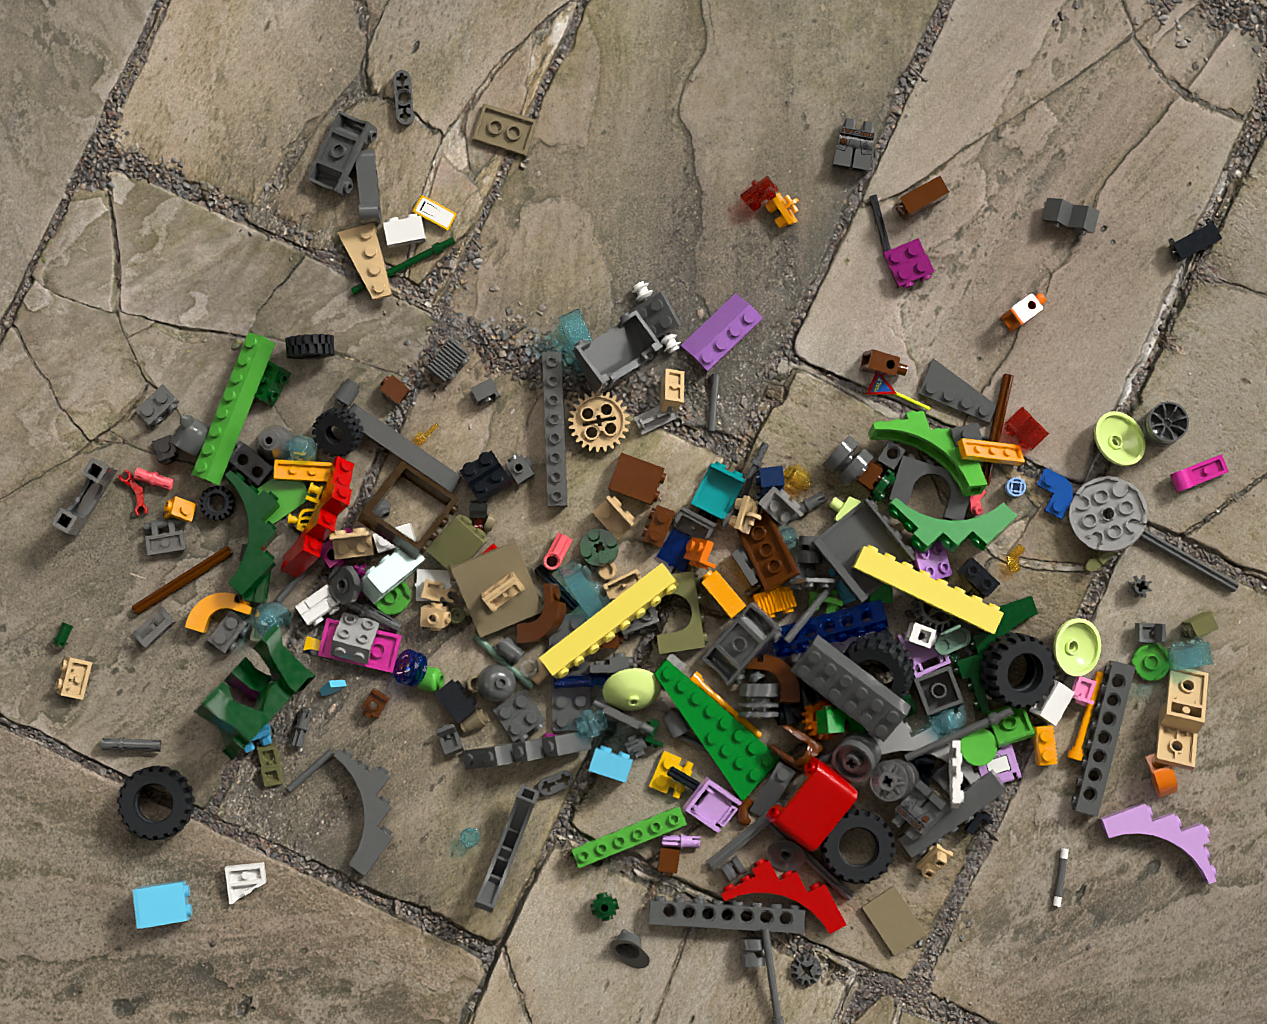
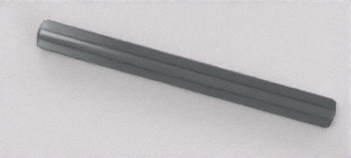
[1139,530,1239,592]
[768,823,854,901]

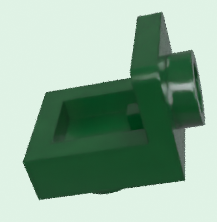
[643,718,664,749]

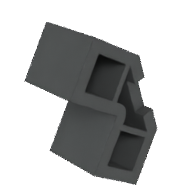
[1042,198,1100,235]

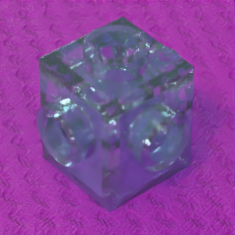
[574,709,608,738]

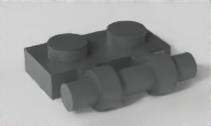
[144,517,187,556]

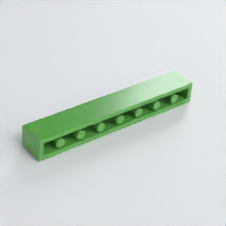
[192,332,275,485]

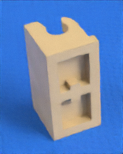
[660,369,684,413]
[603,569,642,601]
[481,571,525,612]

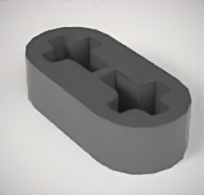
[538,770,574,795]

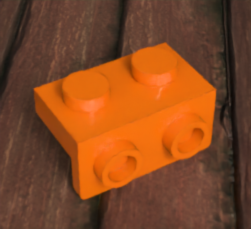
[684,537,716,570]

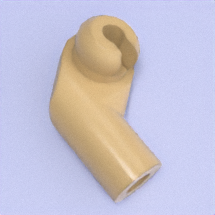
[532,656,550,685]

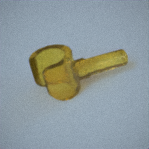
[415,423,439,444]

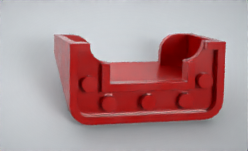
[765,756,858,851]

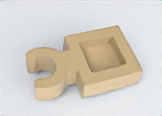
[421,579,457,603]

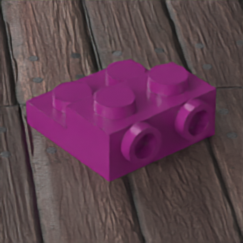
[883,238,934,289]

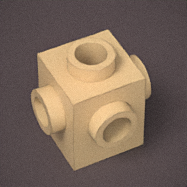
[420,602,451,631]

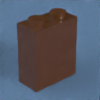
[896,176,949,221]
[608,452,667,505]

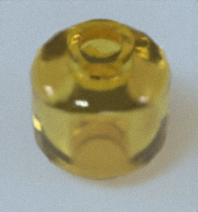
[783,464,812,492]

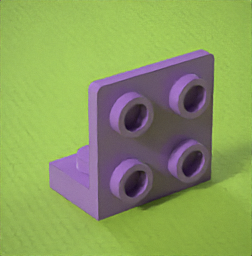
[909,540,952,580]

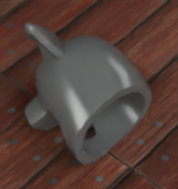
[170,414,211,457]

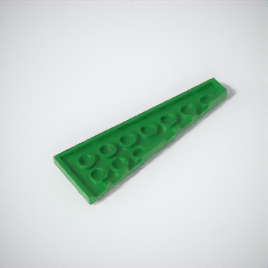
[654,659,780,801]

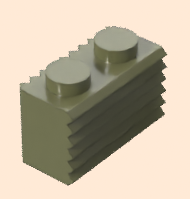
[1182,612,1219,638]

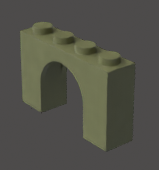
[656,571,708,654]

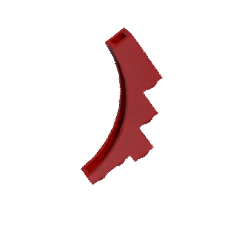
[280,456,354,578]
[721,858,847,934]

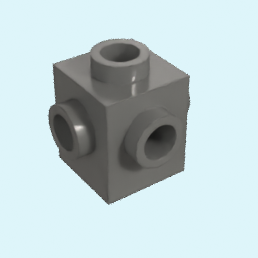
[505,454,535,485]

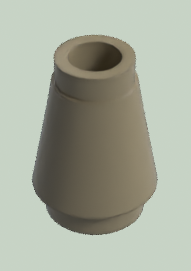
[460,708,490,733]

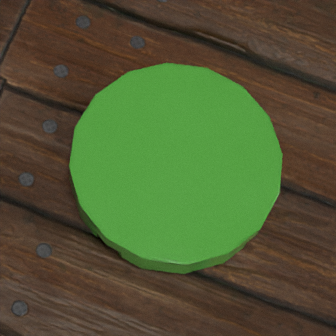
[374,581,411,615]
[1132,643,1171,681]
[959,728,997,766]

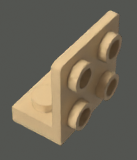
[592,495,635,541]
[329,528,374,560]

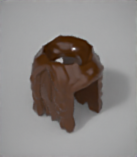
[770,724,823,771]

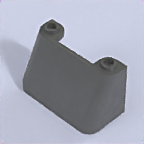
[573,310,663,396]

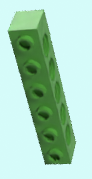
[572,805,687,868]

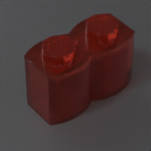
[1004,407,1049,451]

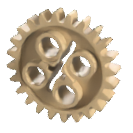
[568,391,630,453]

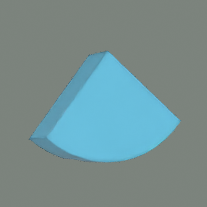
[320,680,347,696]

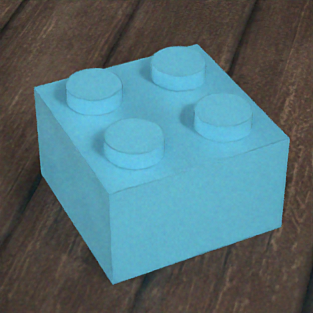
[589,745,633,783]

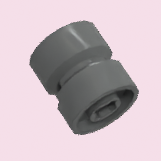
[797,536,823,564]
[740,937,765,967]

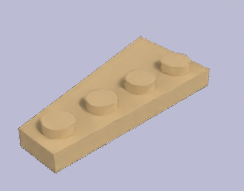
[337,223,392,301]

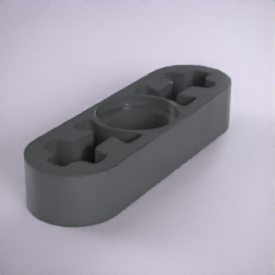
[393,70,414,126]

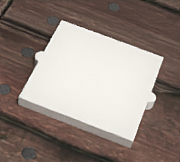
[415,569,452,602]

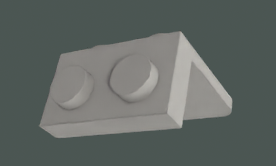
[331,612,379,664]

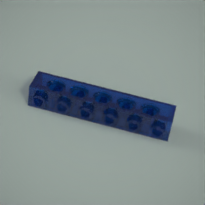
[772,599,889,657]

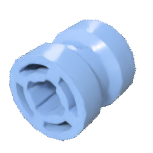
[1004,477,1026,497]

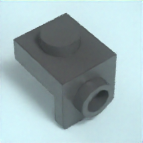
[1135,623,1166,643]
[436,724,464,758]

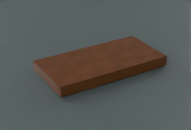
[736,509,800,593]

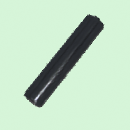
[534,564,579,611]
[667,766,708,796]

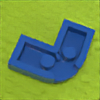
[1036,468,1073,519]

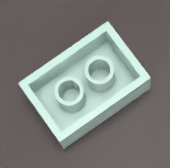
[361,548,425,604]

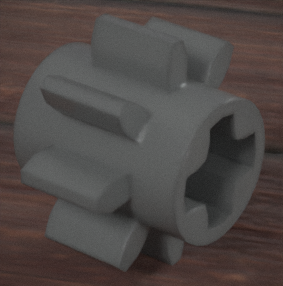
[1128,575,1152,598]
[624,734,648,758]

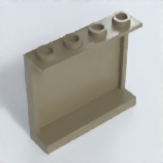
[448,538,544,638]

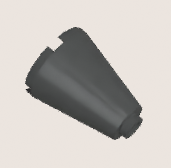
[256,425,295,463]

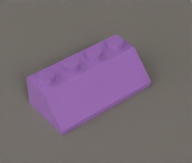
[681,293,763,373]

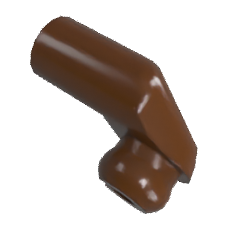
[736,796,754,826]

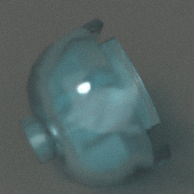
[253,601,293,637]
[927,703,967,735]

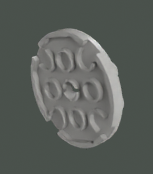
[1069,476,1148,553]

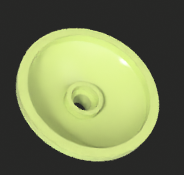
[1094,411,1146,466]
[1053,618,1101,676]
[603,668,661,711]

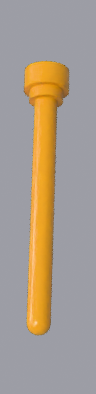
[689,671,762,739]
[1067,671,1104,761]

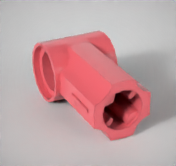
[544,532,573,571]

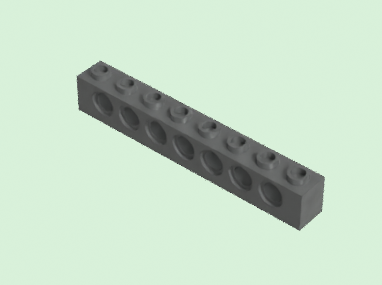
[542,352,568,507]
[1071,661,1136,817]
[649,896,805,934]

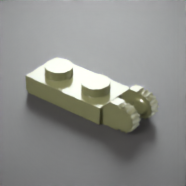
[1083,551,1117,573]

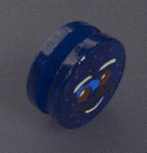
[394,649,427,687]

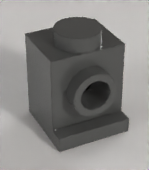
[470,378,501,404]

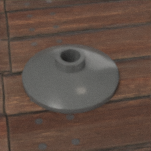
[767,840,805,871]

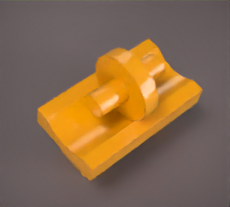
[765,193,799,228]

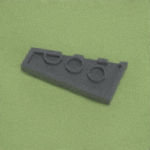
[918,358,997,423]

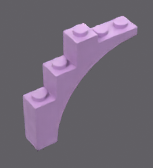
[1099,803,1217,884]

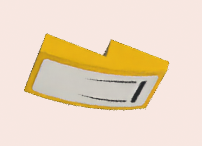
[412,195,457,231]

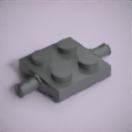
[592,699,654,735]

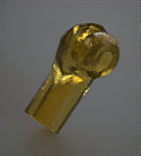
[1007,544,1026,573]

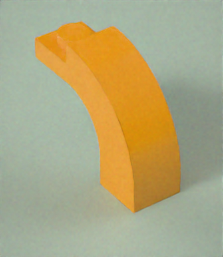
[185,593,254,633]

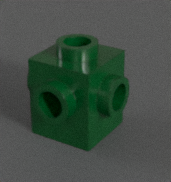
[590,892,619,921]

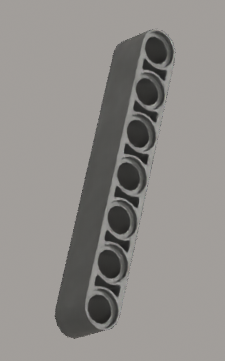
[349,403,462,493]

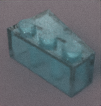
[557,308,593,374]
[558,557,611,619]

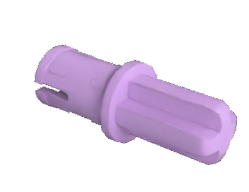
[661,834,700,849]

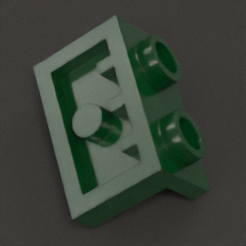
[254,361,291,406]

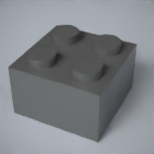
[912,666,964,716]

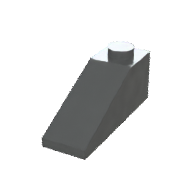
[749,761,796,817]

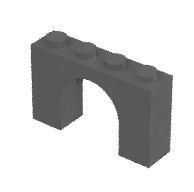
[887,454,971,521]
[51,457,118,536]

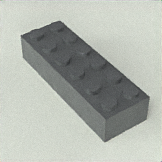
[791,635,911,742]

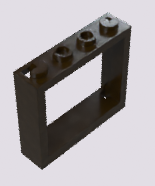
[357,460,459,559]

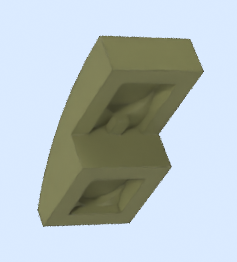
[257,743,284,787]

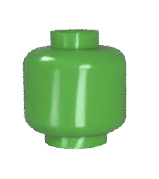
[414,666,444,692]

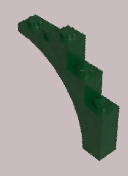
[225,470,280,599]
[953,596,1038,714]

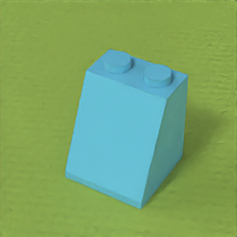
[132,880,193,929]

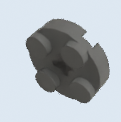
[329,566,363,604]

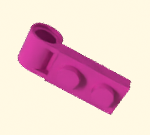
[1170,454,1229,492]

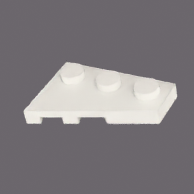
[948,741,964,809]

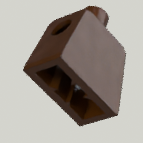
[859,349,908,378]

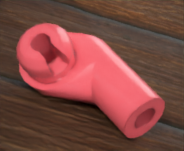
[969,490,987,515]

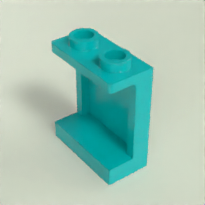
[690,461,746,521]

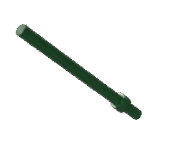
[351,237,456,295]

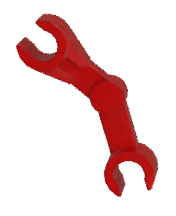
[118,469,149,516]

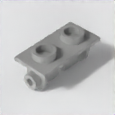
[634,405,676,435]

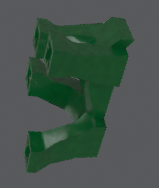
[194,624,316,760]

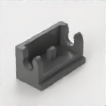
[672,506,716,540]
[133,606,176,648]

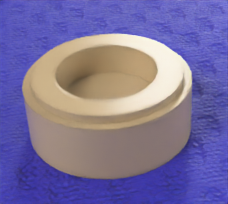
[598,563,617,580]

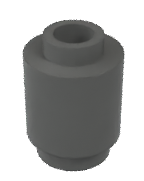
[334,378,360,408]
[496,637,525,664]

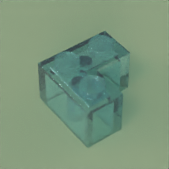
[1167,638,1213,671]

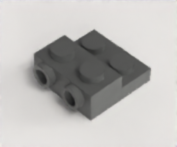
[590,653,633,673]
[493,688,546,742]

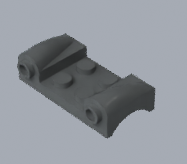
[306,110,378,196]
[701,603,783,686]

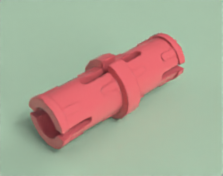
[133,467,174,491]

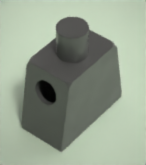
[949,422,983,447]

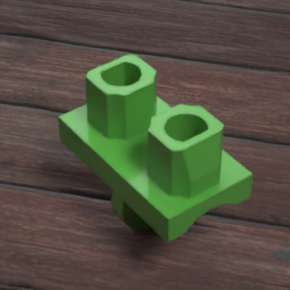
[808,588,844,616]

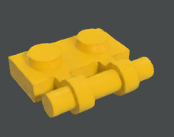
[649,751,694,799]

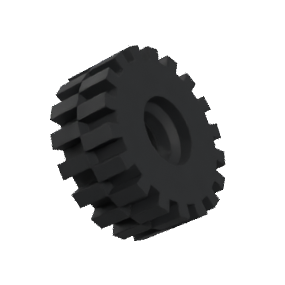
[285,334,335,359]
[312,406,364,457]

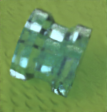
[460,827,480,847]

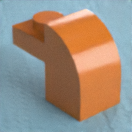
[1145,753,1178,798]

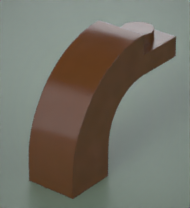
[517,583,566,644]
[745,654,800,703]

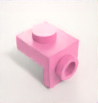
[1072,676,1096,706]

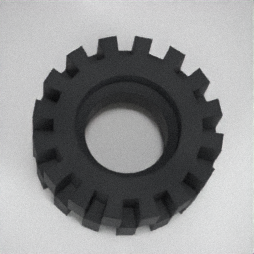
[199,485,236,521]

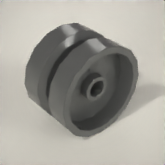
[832,731,881,782]

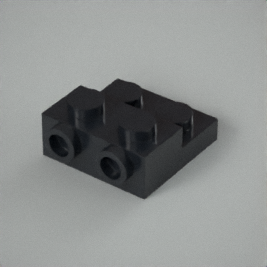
[460,450,512,504]

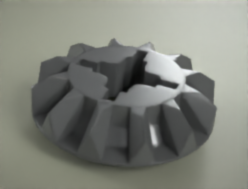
[791,954,822,986]

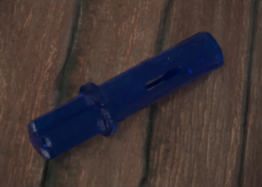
[554,673,611,689]

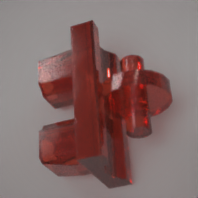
[740,176,779,211]

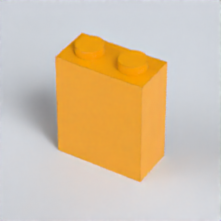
[701,570,746,619]

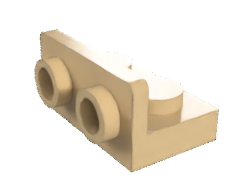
[55,656,92,700]

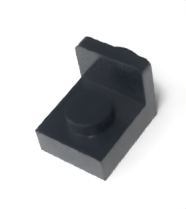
[152,435,179,465]

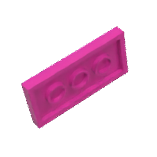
[318,618,402,673]

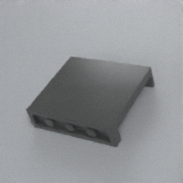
[811,498,916,603]

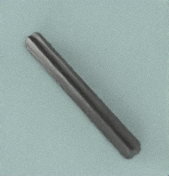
[707,802,784,870]

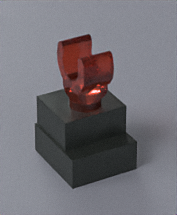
[470,500,488,531]

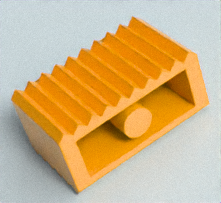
[753,586,797,618]
[1033,725,1058,766]

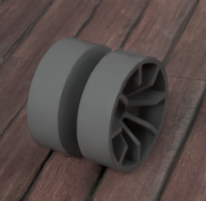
[1141,402,1189,447]
[822,435,874,487]

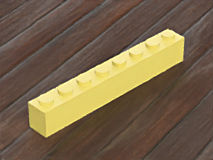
[852,545,1004,634]
[539,563,679,679]

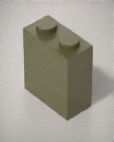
[426,514,488,571]

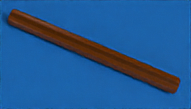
[982,374,1014,486]
[132,546,233,615]

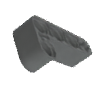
[355,149,382,224]

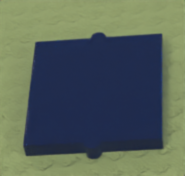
[657,528,691,572]

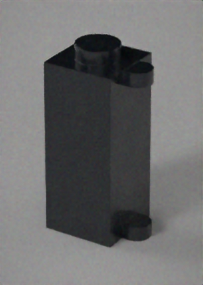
[1168,218,1222,263]

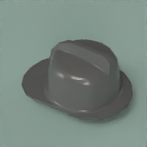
[610,929,650,969]

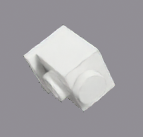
[904,623,937,649]

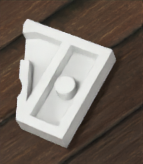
[225,862,267,904]

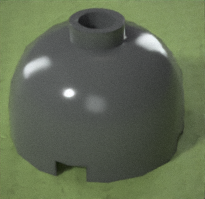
[476,664,516,703]

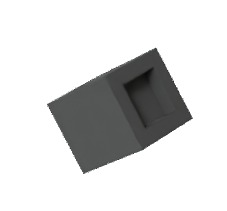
[876,440,906,471]

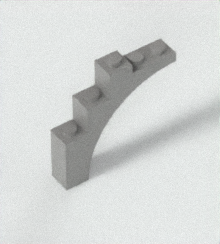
[872,721,981,785]

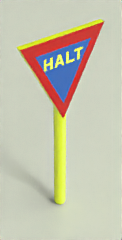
[865,374,930,410]

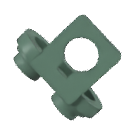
[934,624,971,655]

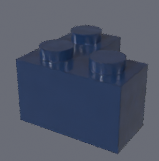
[755,466,785,509]

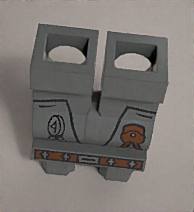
[832,118,875,173]
[892,780,950,841]

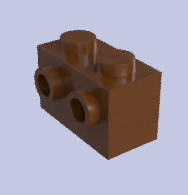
[641,505,675,548]

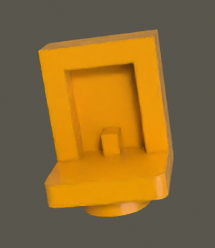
[163,496,196,523]

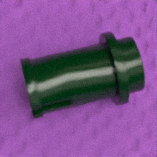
[53,622,74,648]

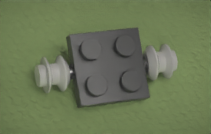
[630,281,681,354]

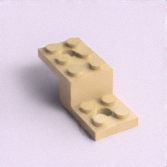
[1155,665,1209,771]

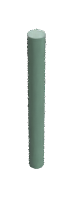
[472,633,534,690]

